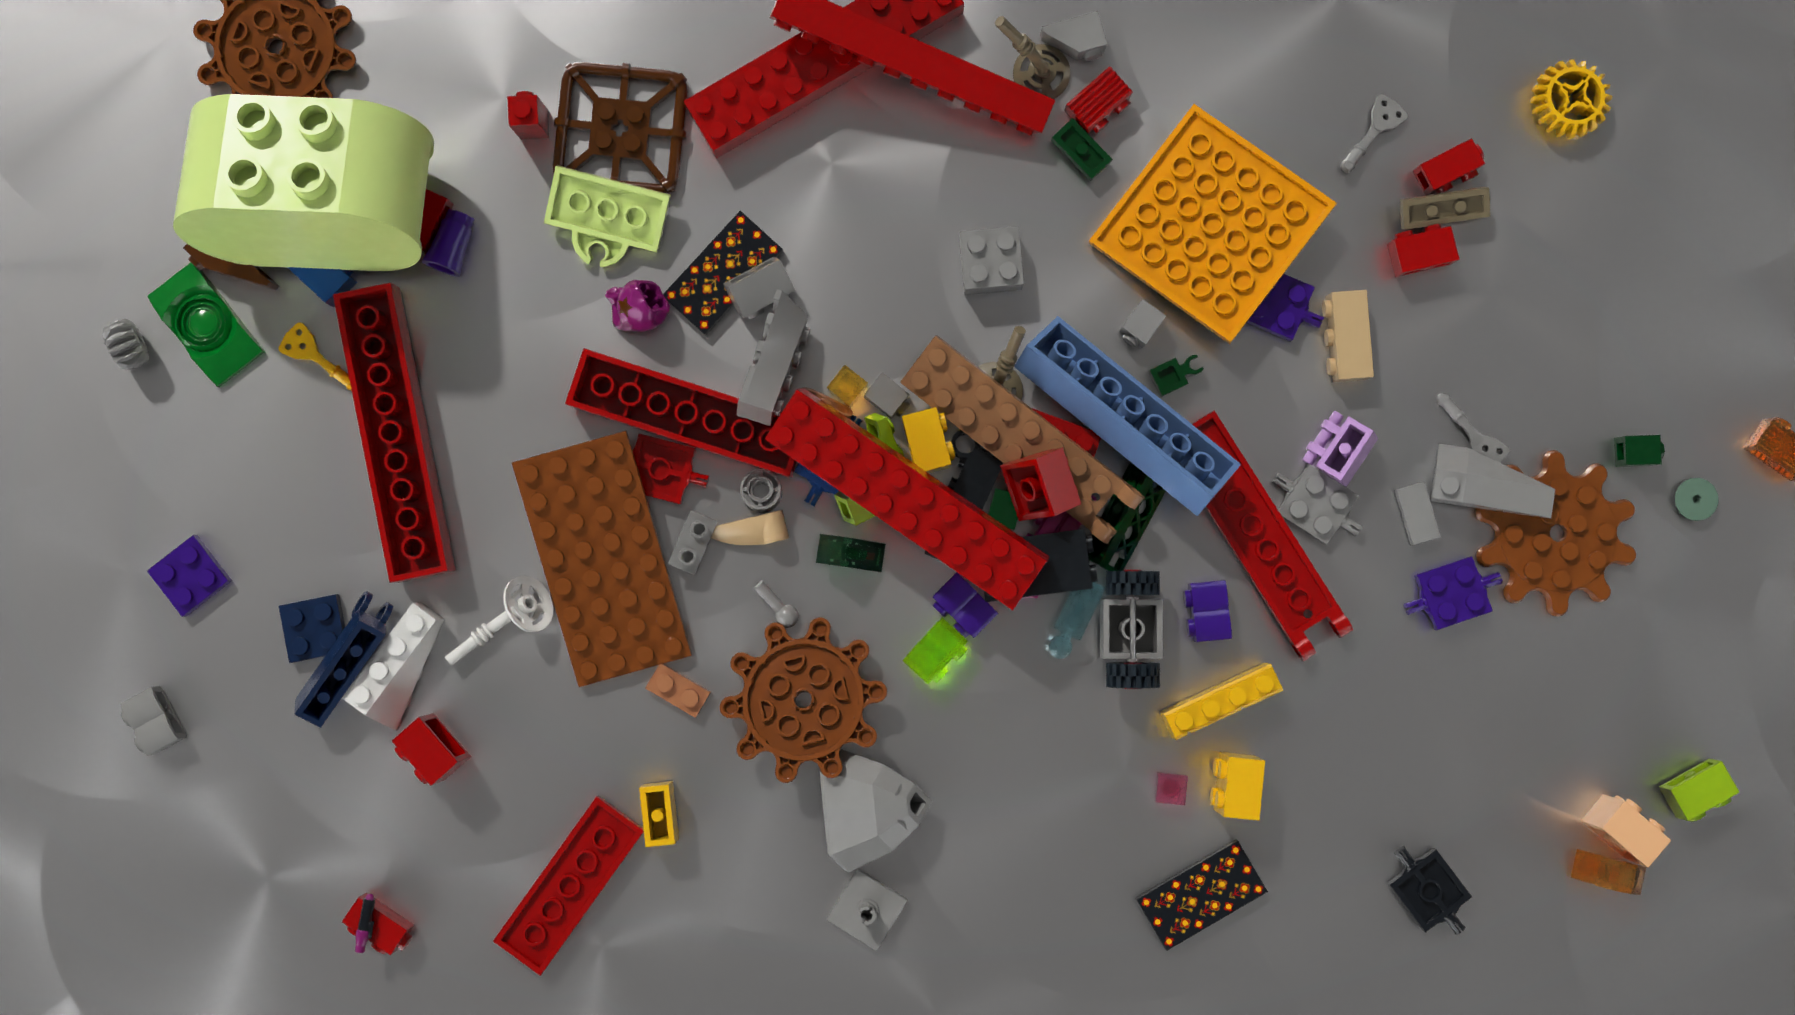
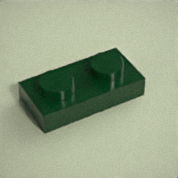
[1051,118,1113,181]

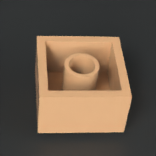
[1581,794,1671,868]

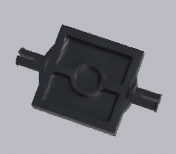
[1387,846,1472,935]

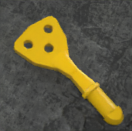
[279,322,352,391]

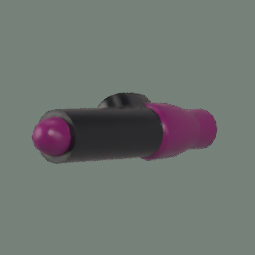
[355,893,376,953]

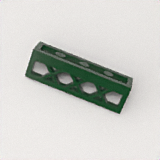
[1088,462,1166,571]

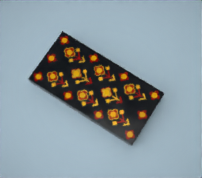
[663,211,783,336]
[1136,839,1268,951]

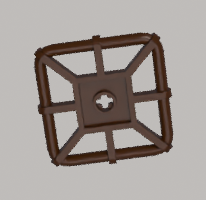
[552,62,688,195]

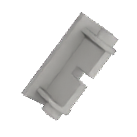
[668,510,718,575]

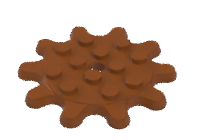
[193,0,356,98]
[1475,450,1636,617]
[720,618,887,783]

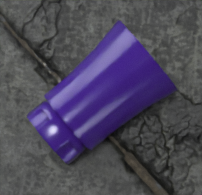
[422,209,475,277]

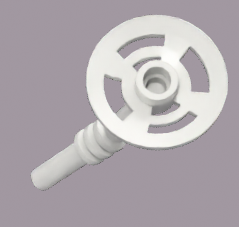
[445,575,554,666]

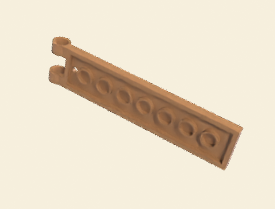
[900,335,1145,544]

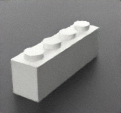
[342,602,445,731]

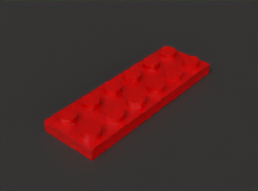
[493,795,644,976]

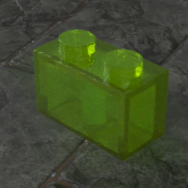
[902,617,968,684]

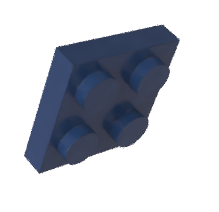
[278,594,345,663]

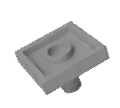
[827,868,908,951]

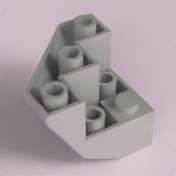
[819,749,932,872]

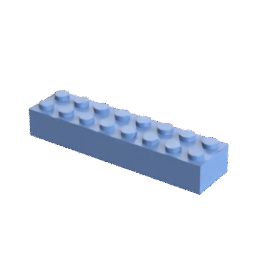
[1014,316,1241,516]

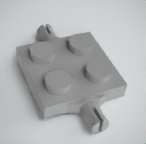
[1272,464,1363,545]

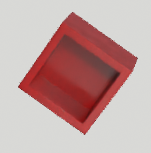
[392,713,471,786]

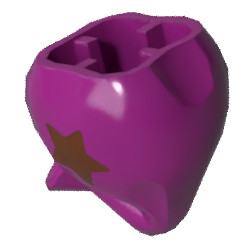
[605,280,670,332]

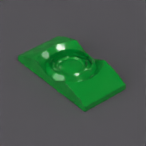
[147,262,265,387]

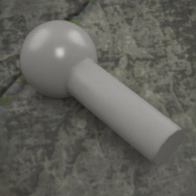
[754,581,799,628]

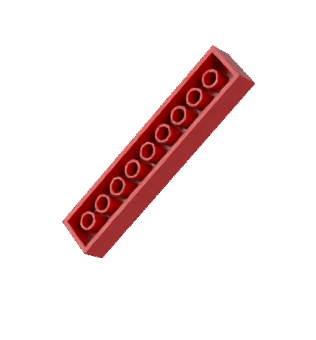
[683,0,964,159]
[333,282,456,583]
[765,388,1050,610]

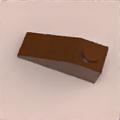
[183,244,280,290]

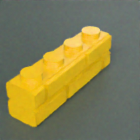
[1159,662,1283,740]

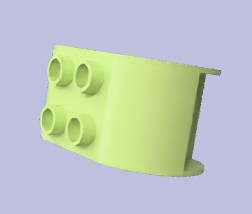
[173,94,434,271]

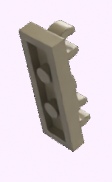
[1400,186,1491,230]

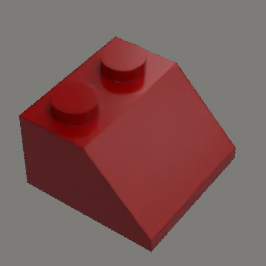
[1000,447,1081,521]

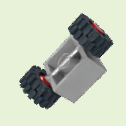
[1100,570,1163,689]

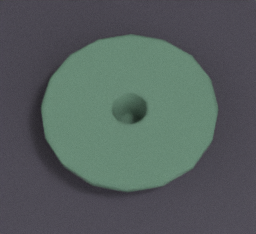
[1675,478,1719,521]

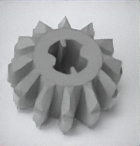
[102,319,149,370]

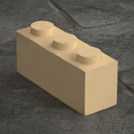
[1322,290,1374,382]

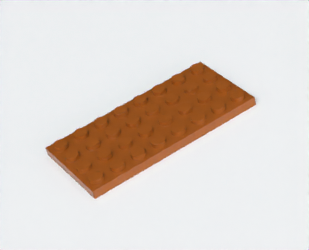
[512,430,692,687]

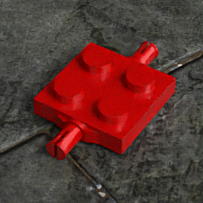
[633,433,709,505]

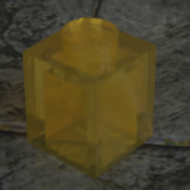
[827,365,868,409]

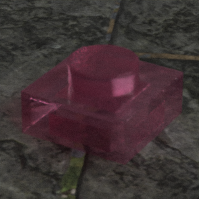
[1154,772,1188,805]

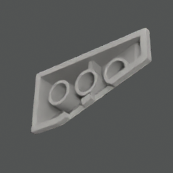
[1430,444,1555,519]

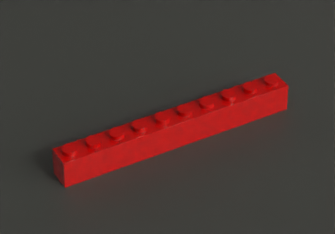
[769,0,1055,136]

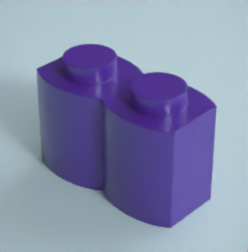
[933,572,999,638]
[1183,580,1232,642]

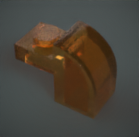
[1571,849,1647,895]

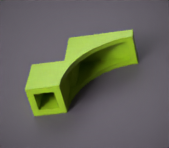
[834,413,904,526]

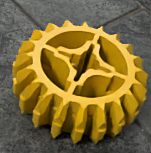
[1530,59,1613,139]

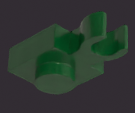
[1148,355,1204,397]

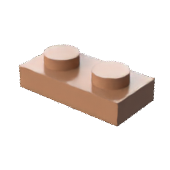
[645,664,711,718]

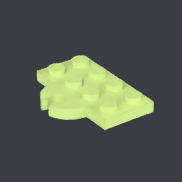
[544,165,671,267]

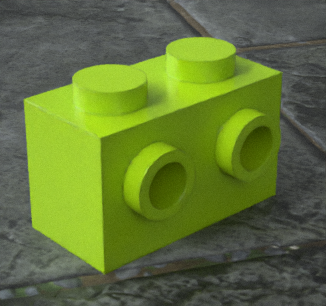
[1659,758,1740,822]

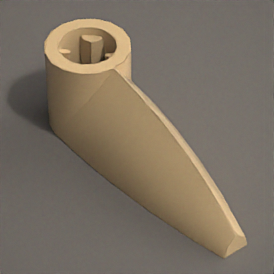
[711,510,789,545]

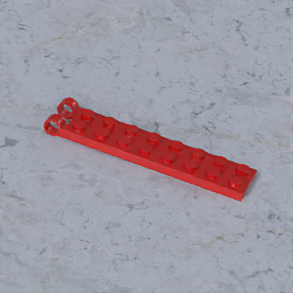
[1192,410,1353,662]

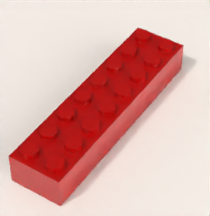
[565,348,797,478]

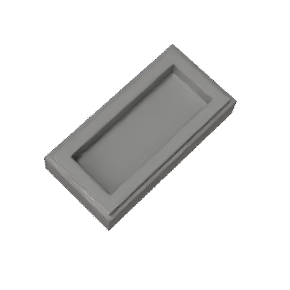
[1394,481,1441,546]

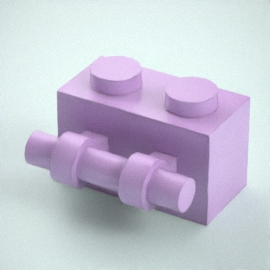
[1302,411,1378,487]

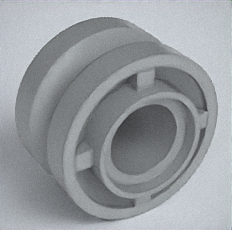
[740,469,782,513]

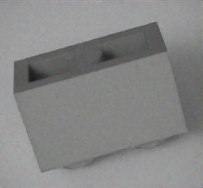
[723,257,795,319]

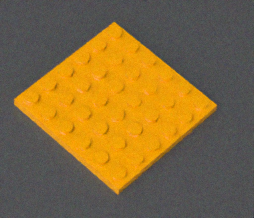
[1089,104,1337,344]

